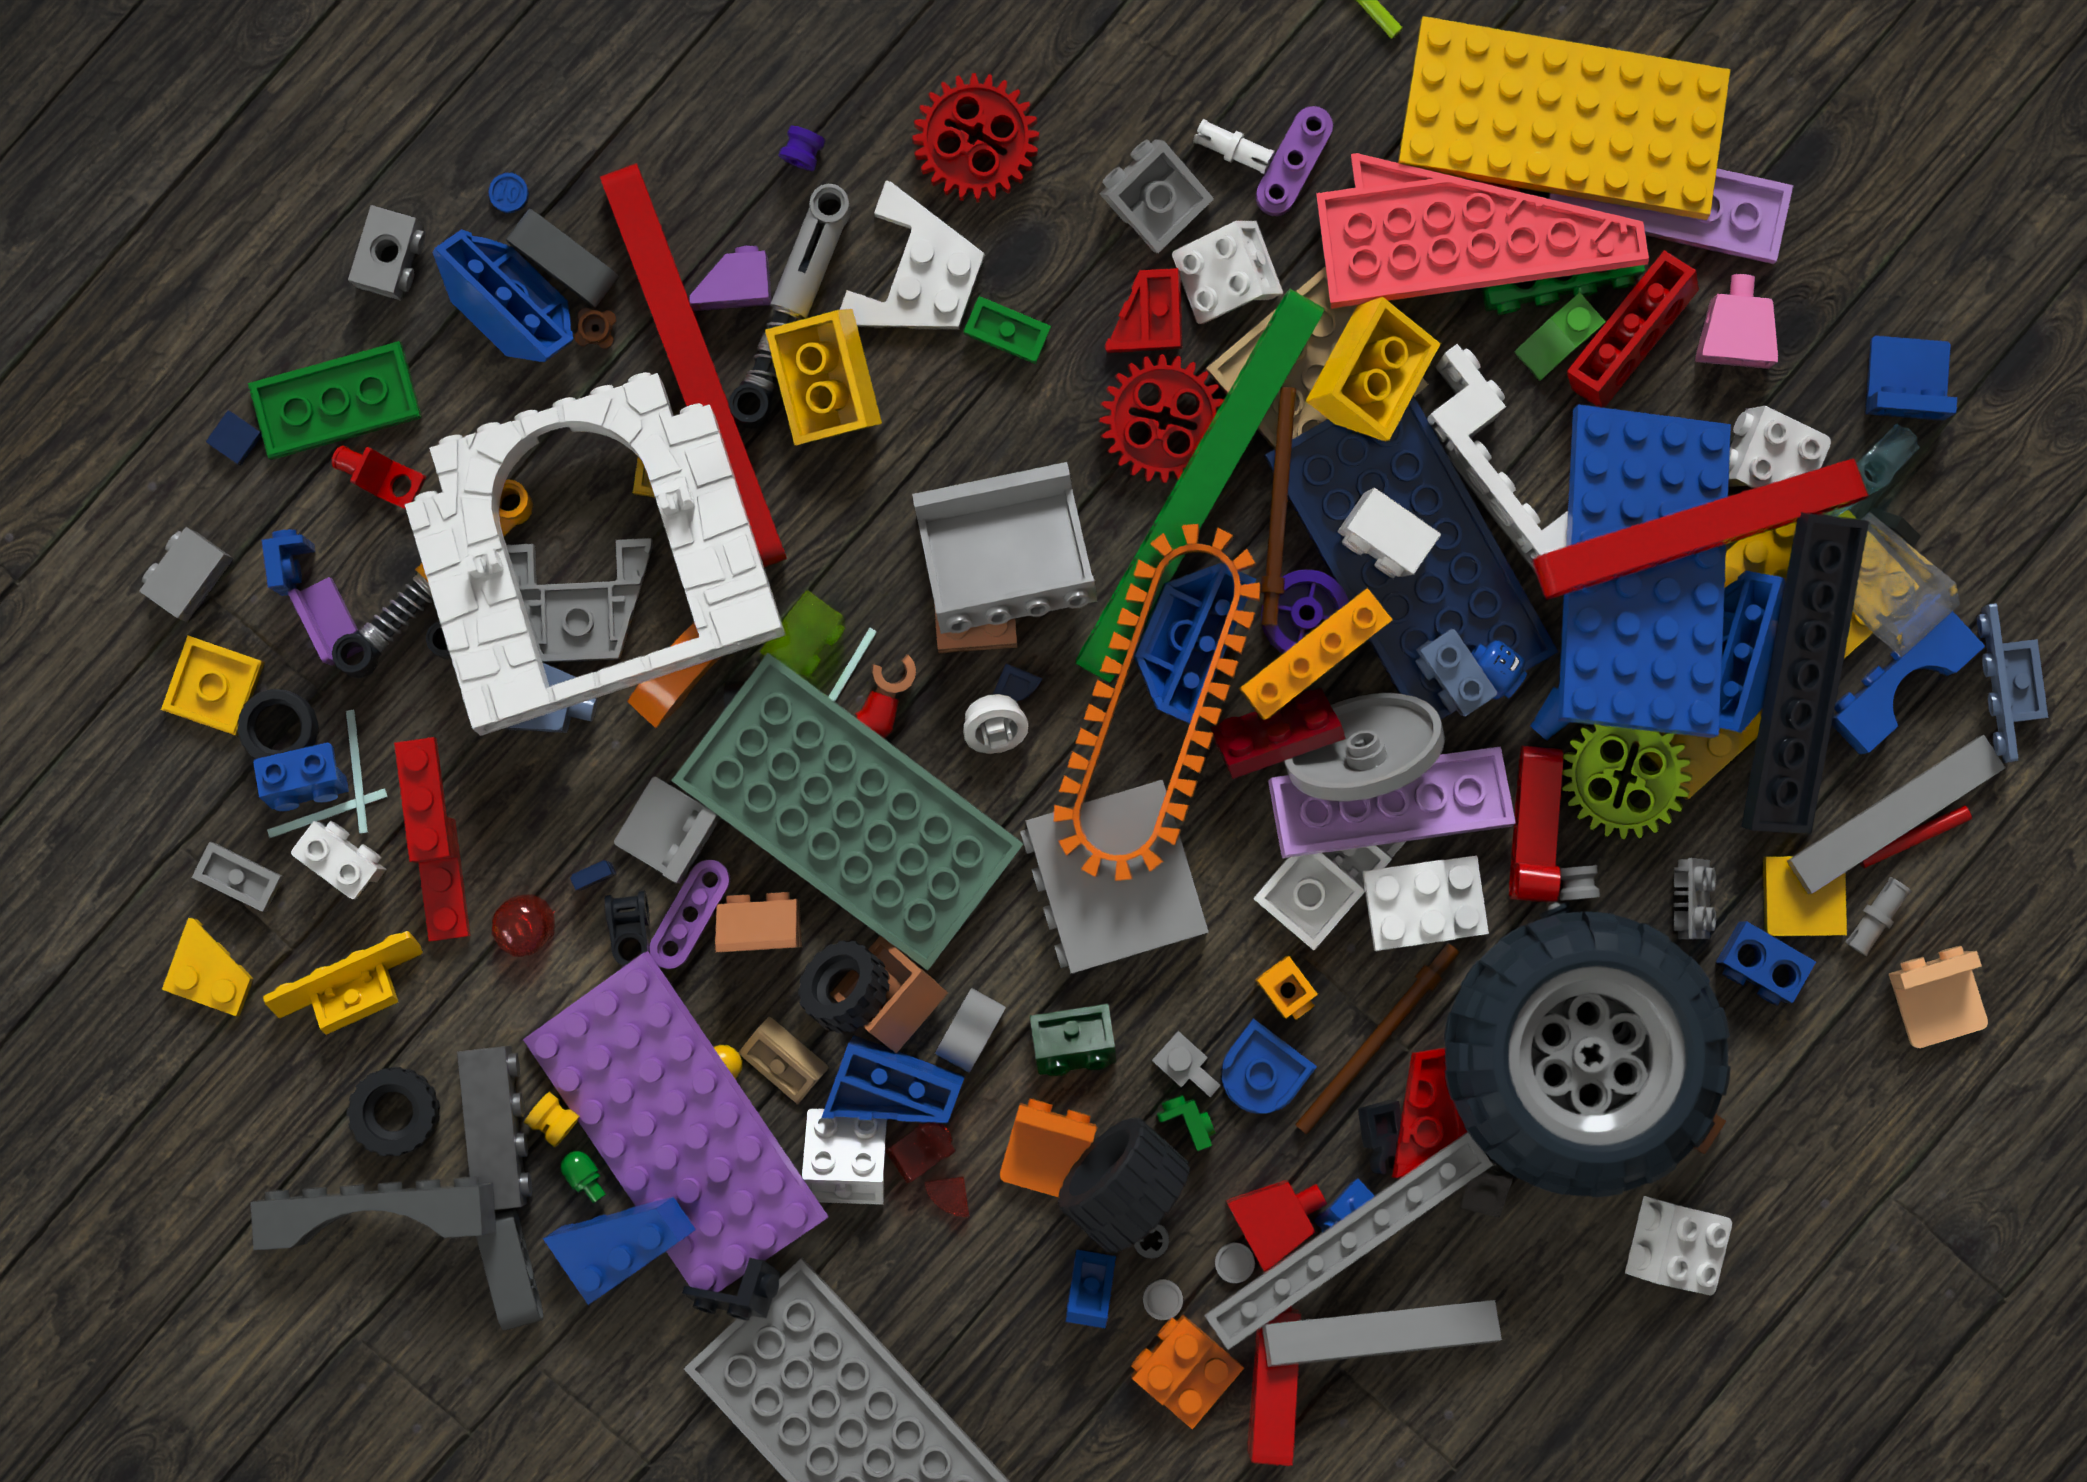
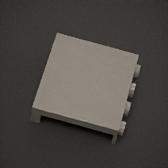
[912,462,1097,634]
[1020,780,1209,974]

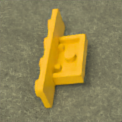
[263,931,423,1035]

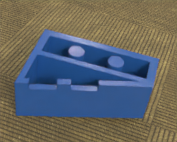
[821,1035,965,1123]
[543,1197,696,1305]

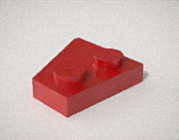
[1105,268,1182,353]

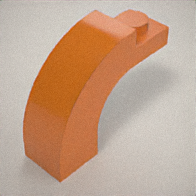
[627,622,722,728]

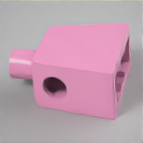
[1695,274,1778,369]

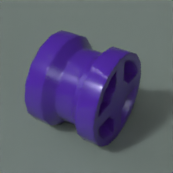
[778,126,826,171]

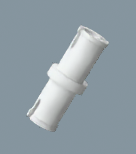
[1193,119,1275,174]

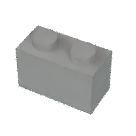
[139,527,234,622]

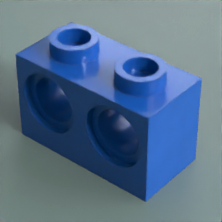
[1715,921,1816,1006]

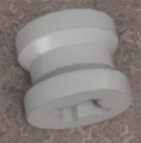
[1559,865,1600,901]

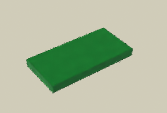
[248,341,422,460]

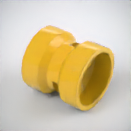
[524,1091,580,1148]

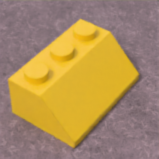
[1306,297,1441,441]
[765,309,882,445]

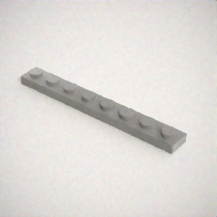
[1204,1132,1493,1350]

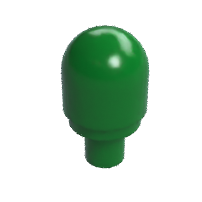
[561,1151,606,1204]

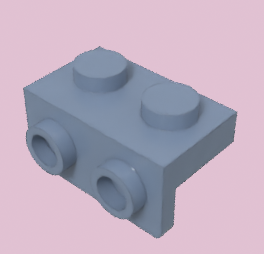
[1415,629,1497,717]

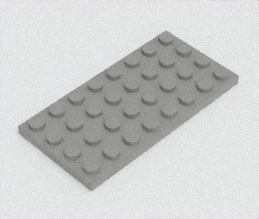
[684,1257,1010,1482]

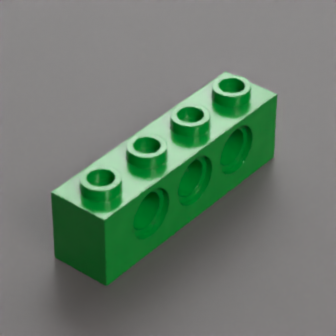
[1481,265,1645,315]

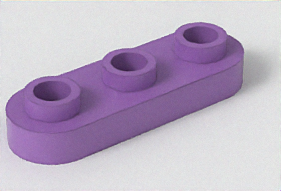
[1256,106,1333,216]
[649,860,730,969]

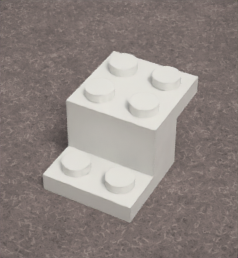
[1362,855,1489,951]

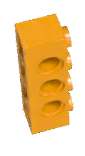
[1239,588,1392,720]

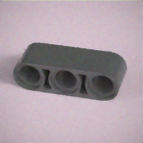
[505,208,619,308]
[476,1208,543,1331]

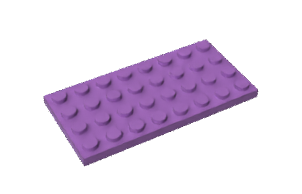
[523,951,829,1292]

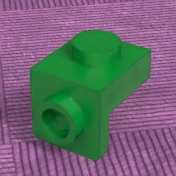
[1156,1095,1216,1151]

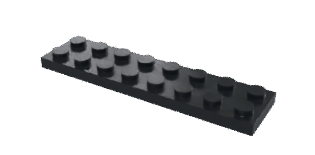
[1741,512,1869,834]

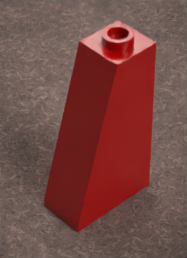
[1247,1306,1301,1466]

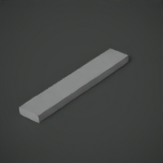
[1787,735,2006,895]
[1262,1300,1502,1367]

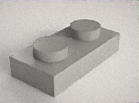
[192,842,284,912]

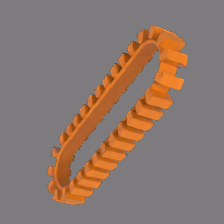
[1053,524,1260,881]

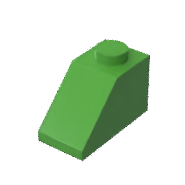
[1514,293,1606,381]

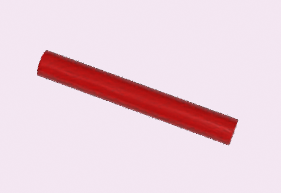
[1860,805,1972,869]

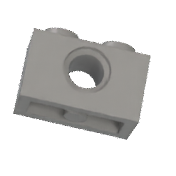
[348,205,426,300]

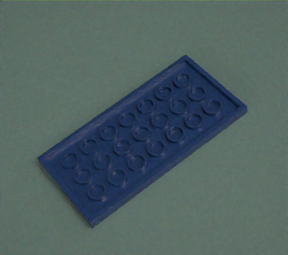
[1264,395,1558,719]

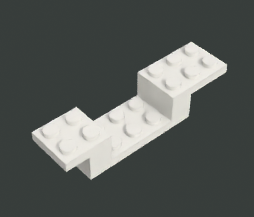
[1427,344,1568,573]

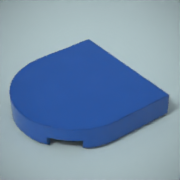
[1221,1018,1317,1114]

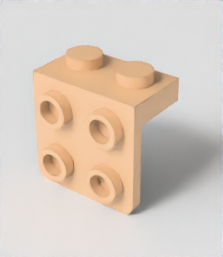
[1889,946,1988,1048]

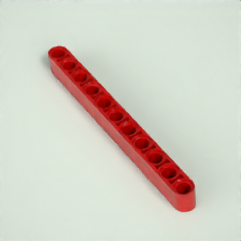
[600,163,787,568]

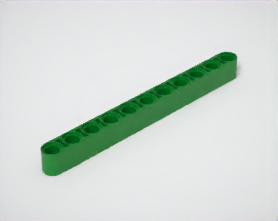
[1075,288,1324,683]

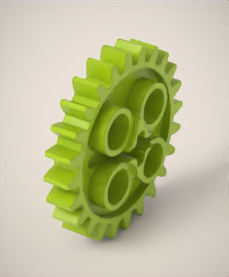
[1562,725,1692,839]

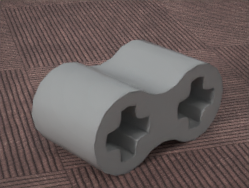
[935,988,1006,1073]

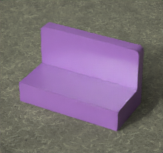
[288,577,364,666]

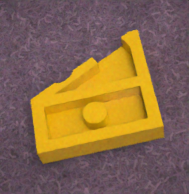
[162,918,253,1016]

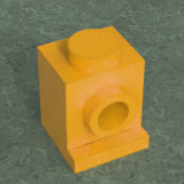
[1255,956,1318,1019]

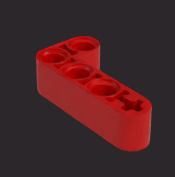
[1509,745,1563,903]

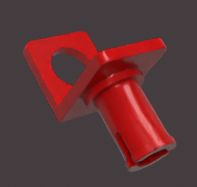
[331,445,426,510]

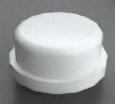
[963,694,1028,754]

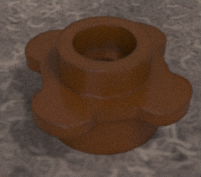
[575,308,616,349]

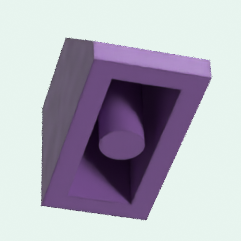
[689,246,772,311]

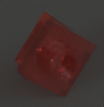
[885,1122,956,1183]

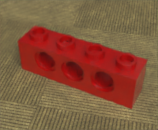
[1567,250,1699,408]

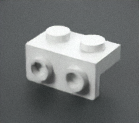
[291,820,387,899]

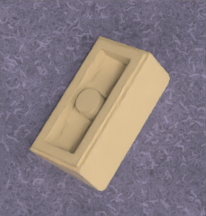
[738,1017,828,1105]

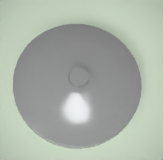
[1285,693,1445,801]

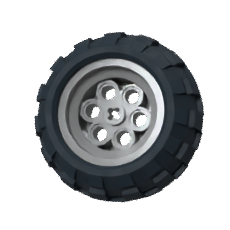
[1444,912,1731,1197]

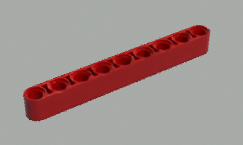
[1532,459,1869,599]

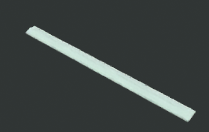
[829,628,877,701]
[346,710,368,834]
[267,788,387,838]

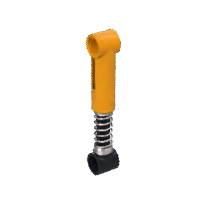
[332,479,533,678]

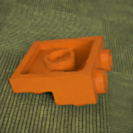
[1131,1314,1244,1429]

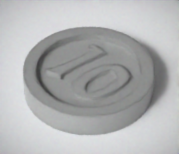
[1215,1242,1255,1283]
[1143,1279,1183,1320]

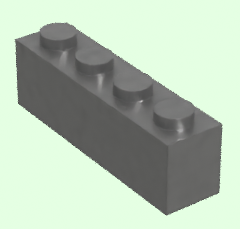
[457,1046,532,1210]

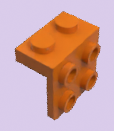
[1000,1099,1097,1197]

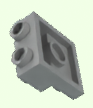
[1099,139,1214,253]

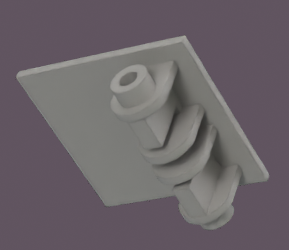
[1674,858,1716,939]

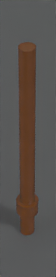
[1260,387,1296,626]
[1295,943,1460,1135]

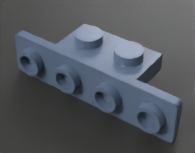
[1977,603,2048,763]

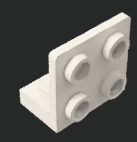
[1172,221,1284,324]
[802,1109,887,1205]

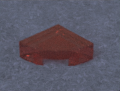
[924,1176,970,1217]

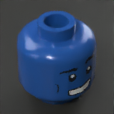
[1471,640,1527,699]

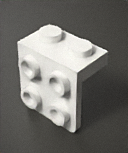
[1728,406,1831,489]
[1625,1196,1732,1295]

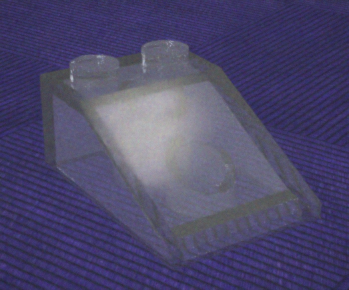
[1853,512,1960,657]

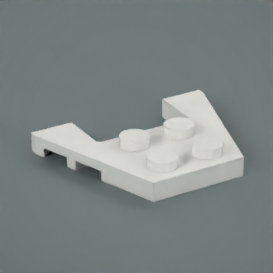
[840,181,985,329]

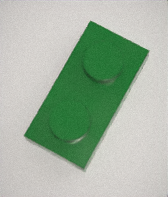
[964,296,1051,364]

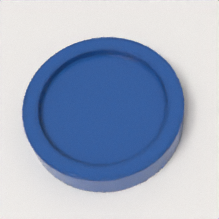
[489,173,529,213]

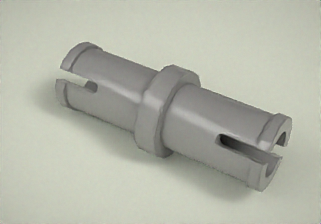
[1845,877,1912,956]

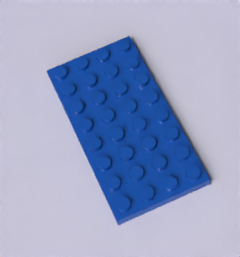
[1558,405,1731,738]

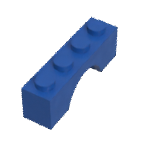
[1832,611,1985,755]

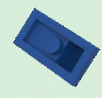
[1065,1250,1116,1328]

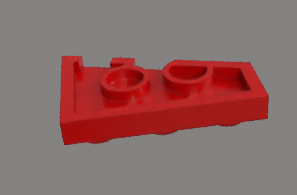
[1392,1048,1467,1178]

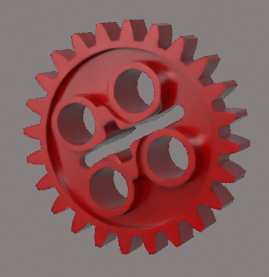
[912,73,1039,203]
[1099,354,1224,483]

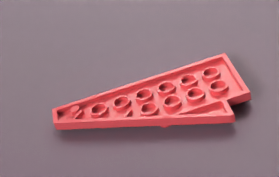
[1316,153,1649,309]

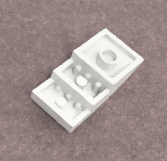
[1253,841,1406,950]

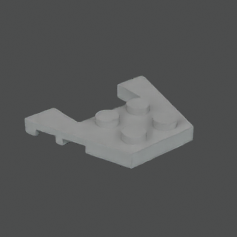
[506,538,653,663]

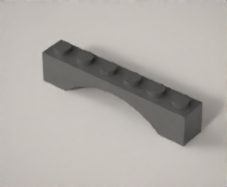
[250,1177,496,1250]

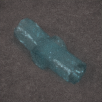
[1822,424,1920,516]

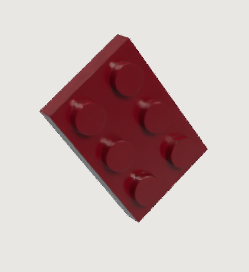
[1210,688,1346,779]

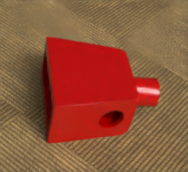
[1226,1180,1327,1271]

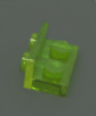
[759,589,846,678]

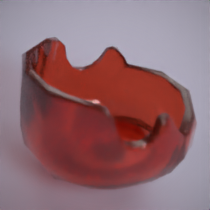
[491,894,555,957]

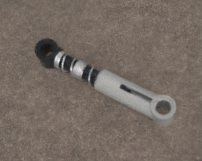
[729,184,851,429]

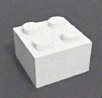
[1337,488,1441,578]

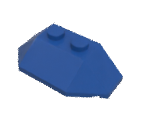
[432,229,573,362]
[1134,563,1256,724]
[1719,570,1785,733]

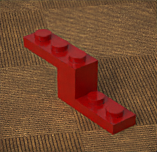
[394,737,471,942]

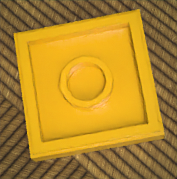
[161,636,265,736]
[1763,856,1847,936]

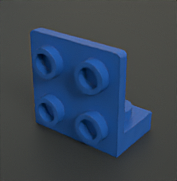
[1866,336,1957,421]

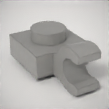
[1152,1031,1221,1097]

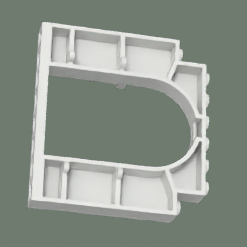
[405,373,786,736]

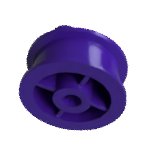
[1261,569,1349,654]

